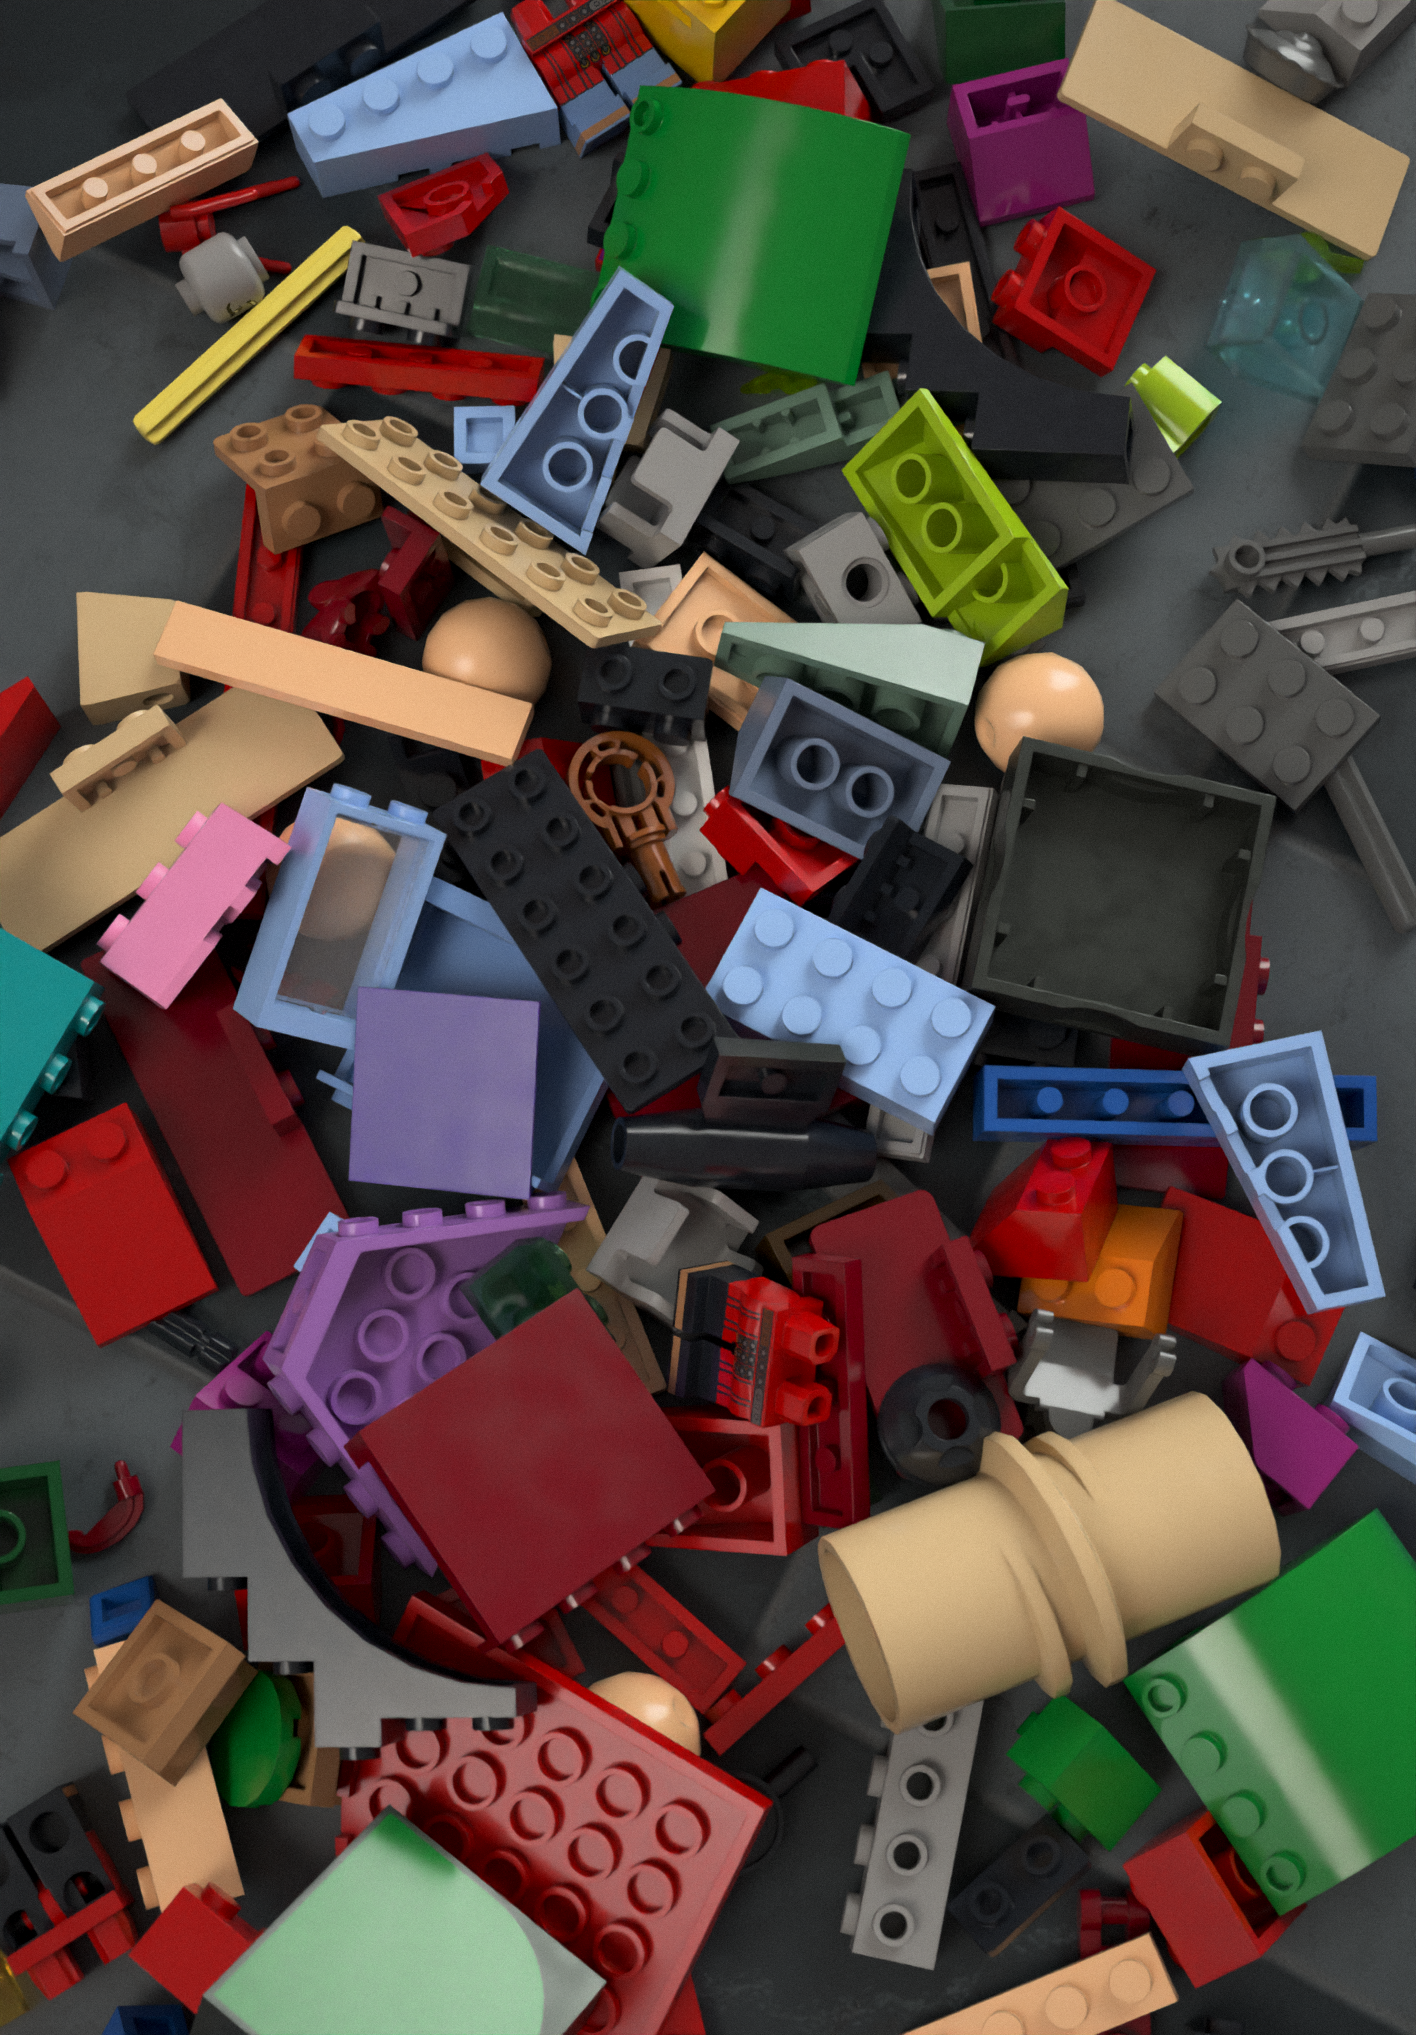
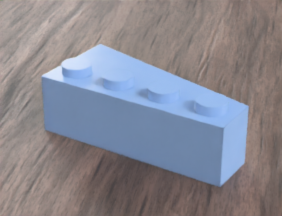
[287,12,561,198]
[480,266,674,555]
[1182,1030,1385,1315]

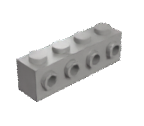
[840,1700,984,1970]

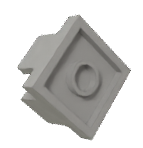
[595,409,740,569]
[586,1176,764,1333]

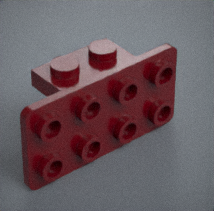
[809,1190,1023,1479]

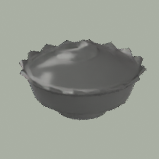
[1243,24,1345,104]

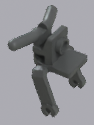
[1008,1308,1176,1444]

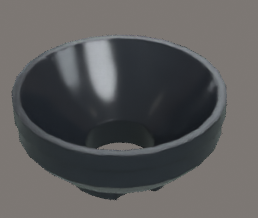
[877,1363,1001,1488]

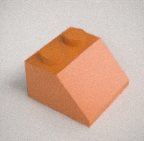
[1017,1204,1184,1340]

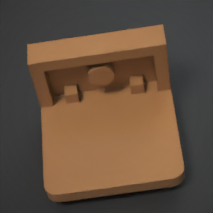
[213,404,383,555]

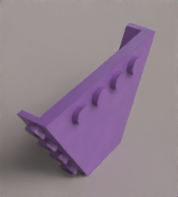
[263,1191,590,1577]

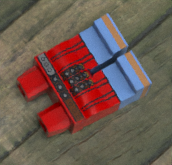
[510,0,683,158]

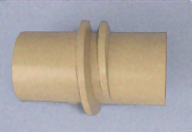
[817,1391,1281,1735]

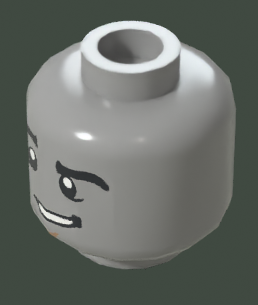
[175,232,269,324]

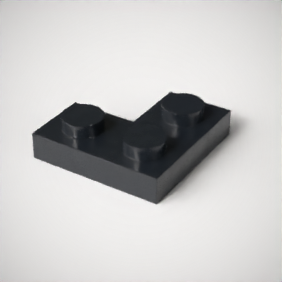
[774,0,935,124]

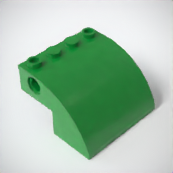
[590,85,911,386]
[1122,1507,1416,1916]

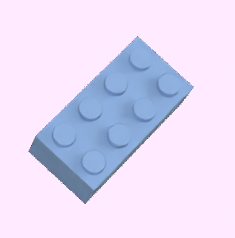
[706,888,996,1136]

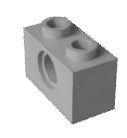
[783,512,922,624]

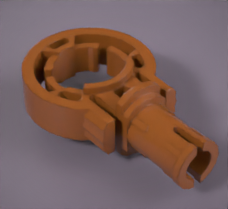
[564,731,687,910]

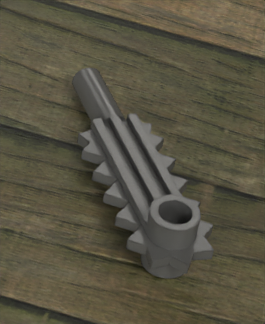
[1208,517,1416,599]

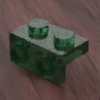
[458,1237,617,1343]

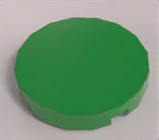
[210,1670,302,1808]

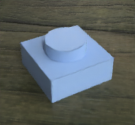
[454,405,516,474]

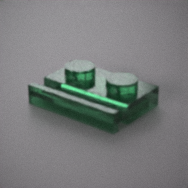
[466,244,600,356]

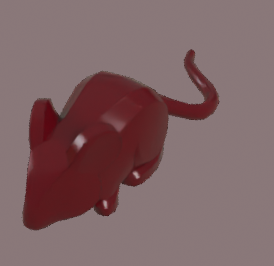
[300,569,390,745]

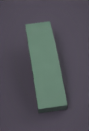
[710,370,965,485]

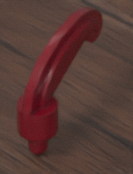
[68,1460,145,1554]

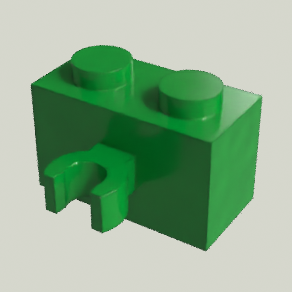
[1006,1695,1162,1852]

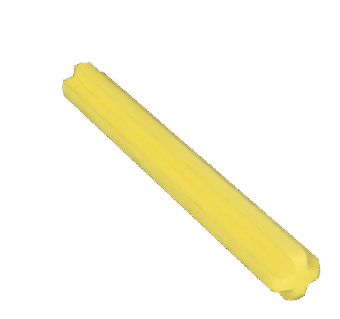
[133,226,365,445]

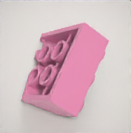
[96,803,292,1009]

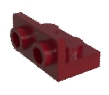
[378,506,456,642]

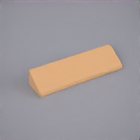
[25,98,258,262]

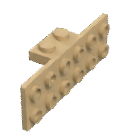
[1057,0,1410,261]
[316,416,662,648]
[0,687,345,954]

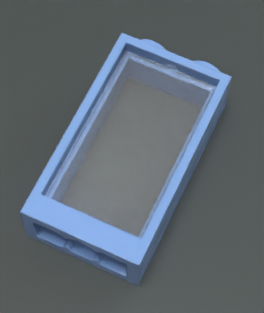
[233,783,447,1051]

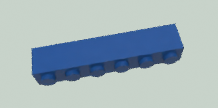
[973,1065,1377,1151]

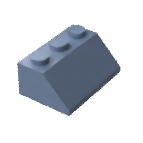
[729,676,951,860]

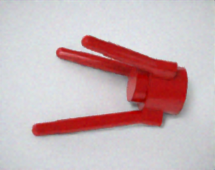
[158,176,300,274]

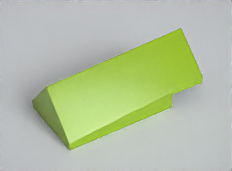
[841,388,1069,667]

